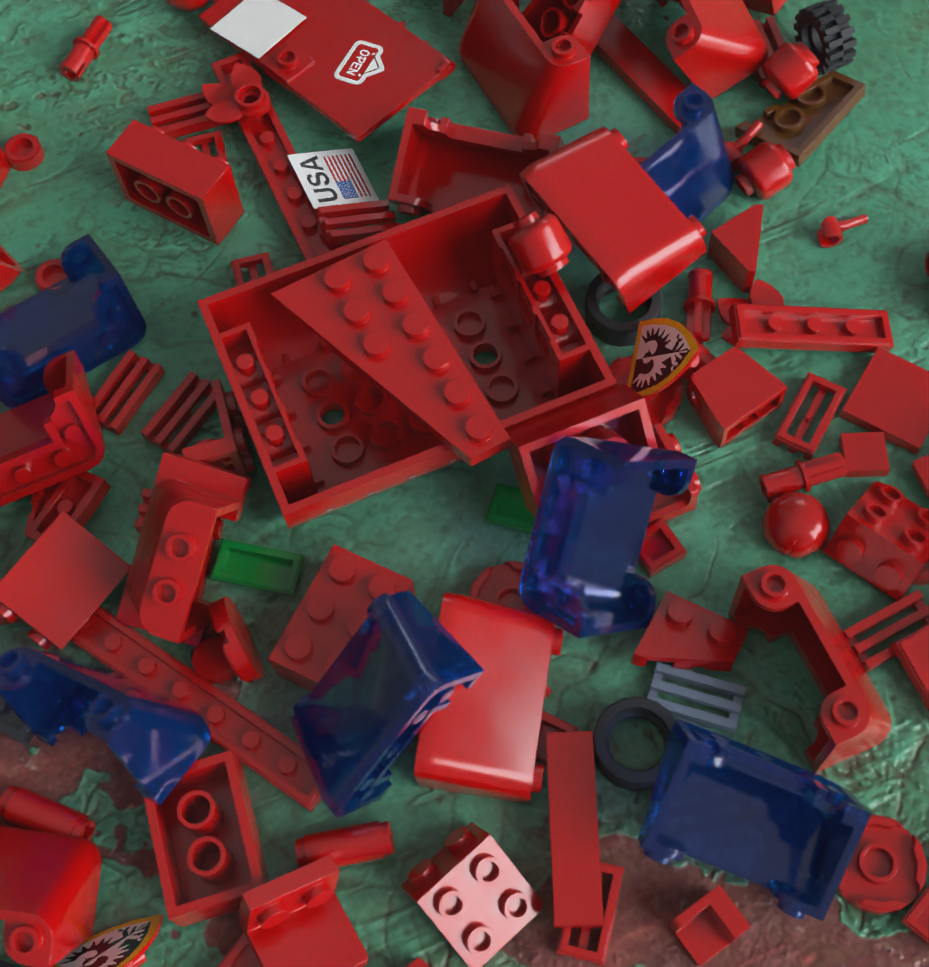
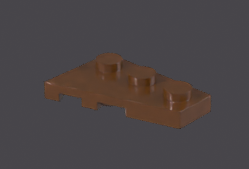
[735,70,866,167]

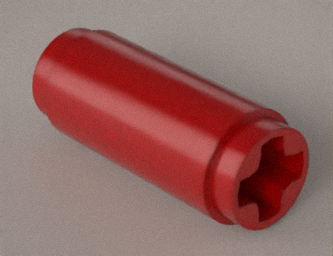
[0,785,96,840]
[295,820,395,868]

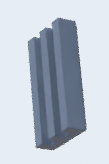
[647,662,746,734]

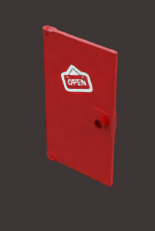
[198,0,456,143]

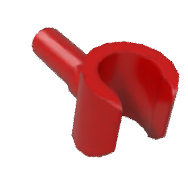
[719,119,763,173]
[816,214,868,248]

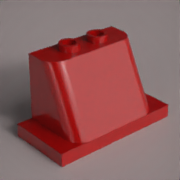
[116,451,252,647]

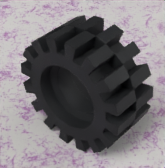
[794,0,857,75]

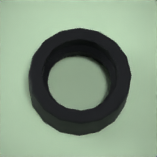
[584,274,663,347]
[593,696,682,791]

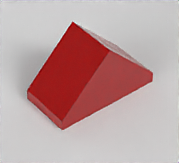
[707,204,764,293]

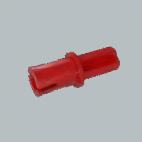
[58,15,113,82]
[683,268,716,345]
[758,452,847,501]

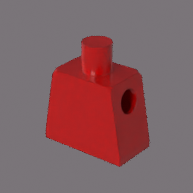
[686,344,787,449]

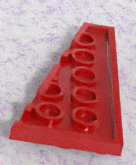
[271,239,511,466]

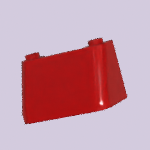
[459,0,590,142]
[656,0,768,102]
[388,106,565,217]
[519,126,707,314]
[0,350,105,507]
[728,565,892,774]
[414,592,564,804]
[0,825,102,967]

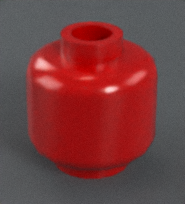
[762,41,820,100]
[734,141,796,200]
[508,210,572,279]

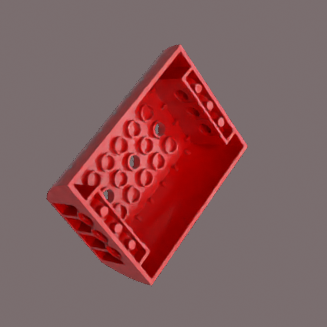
[197,184,617,529]

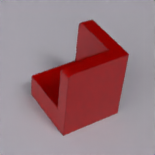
[668,885,751,966]

